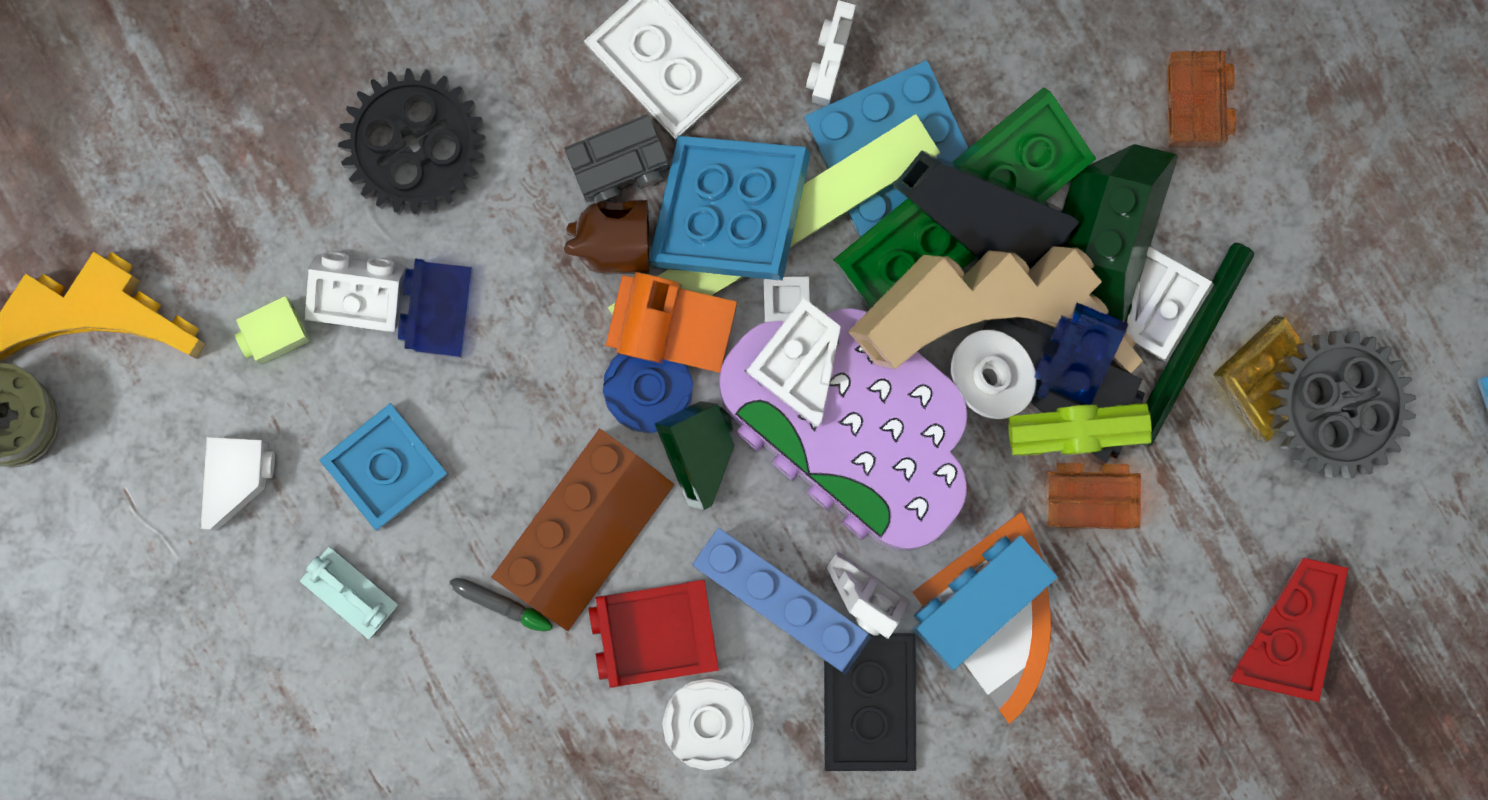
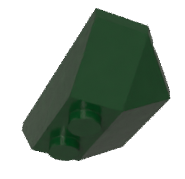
[1063,144,1178,328]

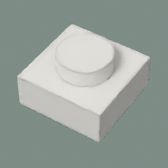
[764,276,810,323]

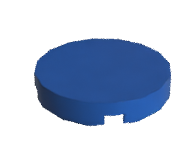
[603,354,693,433]

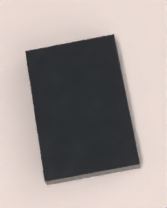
[824,633,916,771]

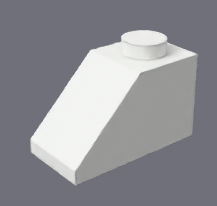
[200,437,275,531]

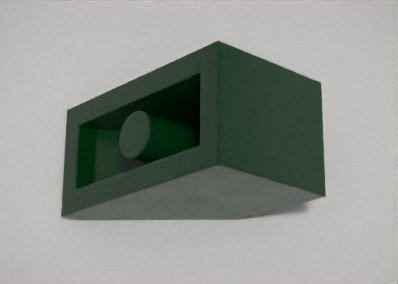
[654,401,735,510]

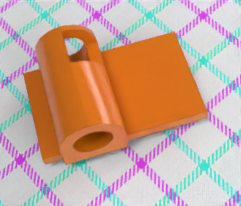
[605,272,738,373]

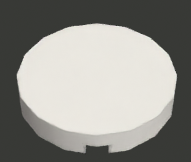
[662,678,754,770]

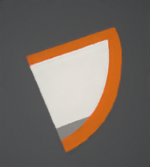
[912,512,1051,724]

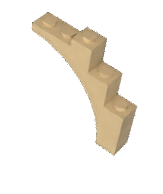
[848,246,1143,374]

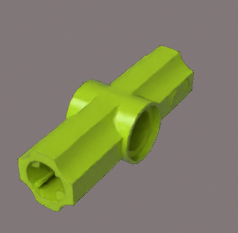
[1008,403,1152,456]

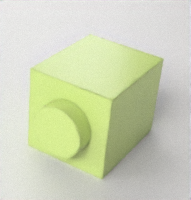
[235,296,311,365]

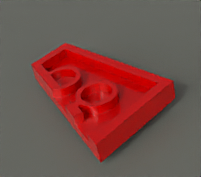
[1227,558,1348,702]

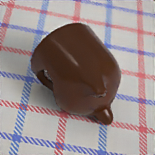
[564,200,650,275]

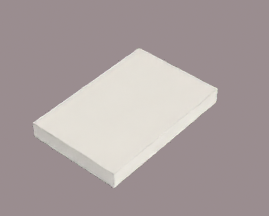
[584,0,742,142]

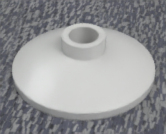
[951,330,1036,419]

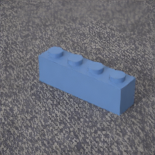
[692,527,872,675]

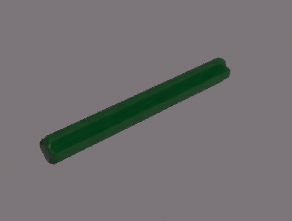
[1141,242,1254,447]

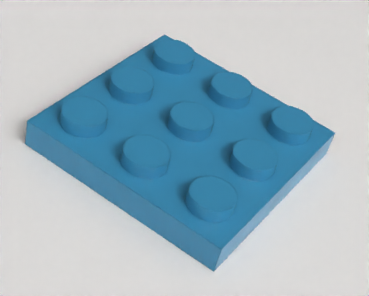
[804,60,968,238]
[649,136,811,281]

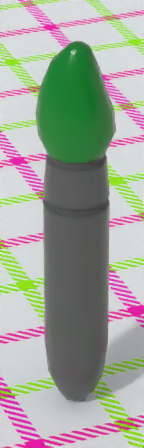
[450,578,553,632]

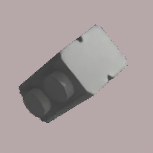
[564,114,669,203]

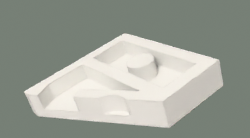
[806,0,856,106]
[1126,247,1214,362]
[746,298,841,428]
[827,552,910,638]

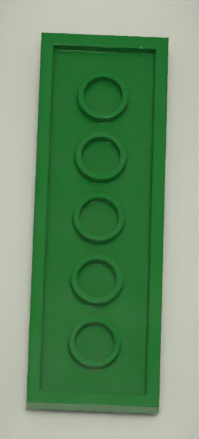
[833,87,1096,309]

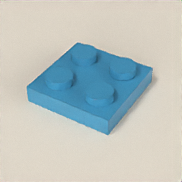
[319,403,449,532]

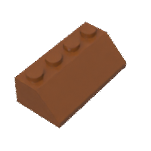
[491,428,675,631]

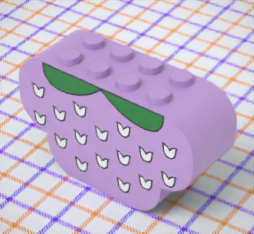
[719,309,967,551]

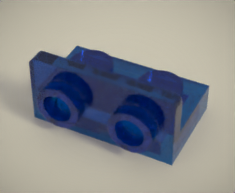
[398,258,473,358]
[1034,302,1128,405]

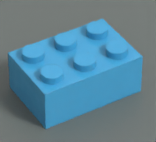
[912,535,1058,670]

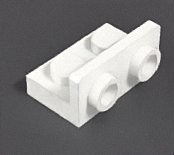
[304,251,405,332]

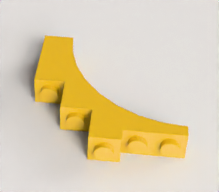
[0,251,206,362]

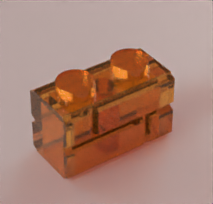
[1167,51,1236,148]
[1044,463,1141,530]

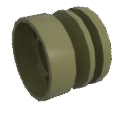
[0,362,59,468]

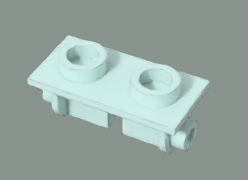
[300,546,398,640]

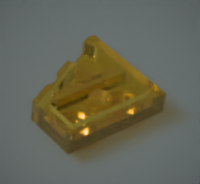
[1213,316,1302,442]

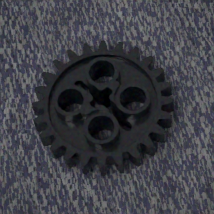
[338,68,487,217]

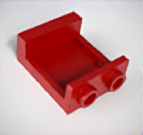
[589,580,719,688]

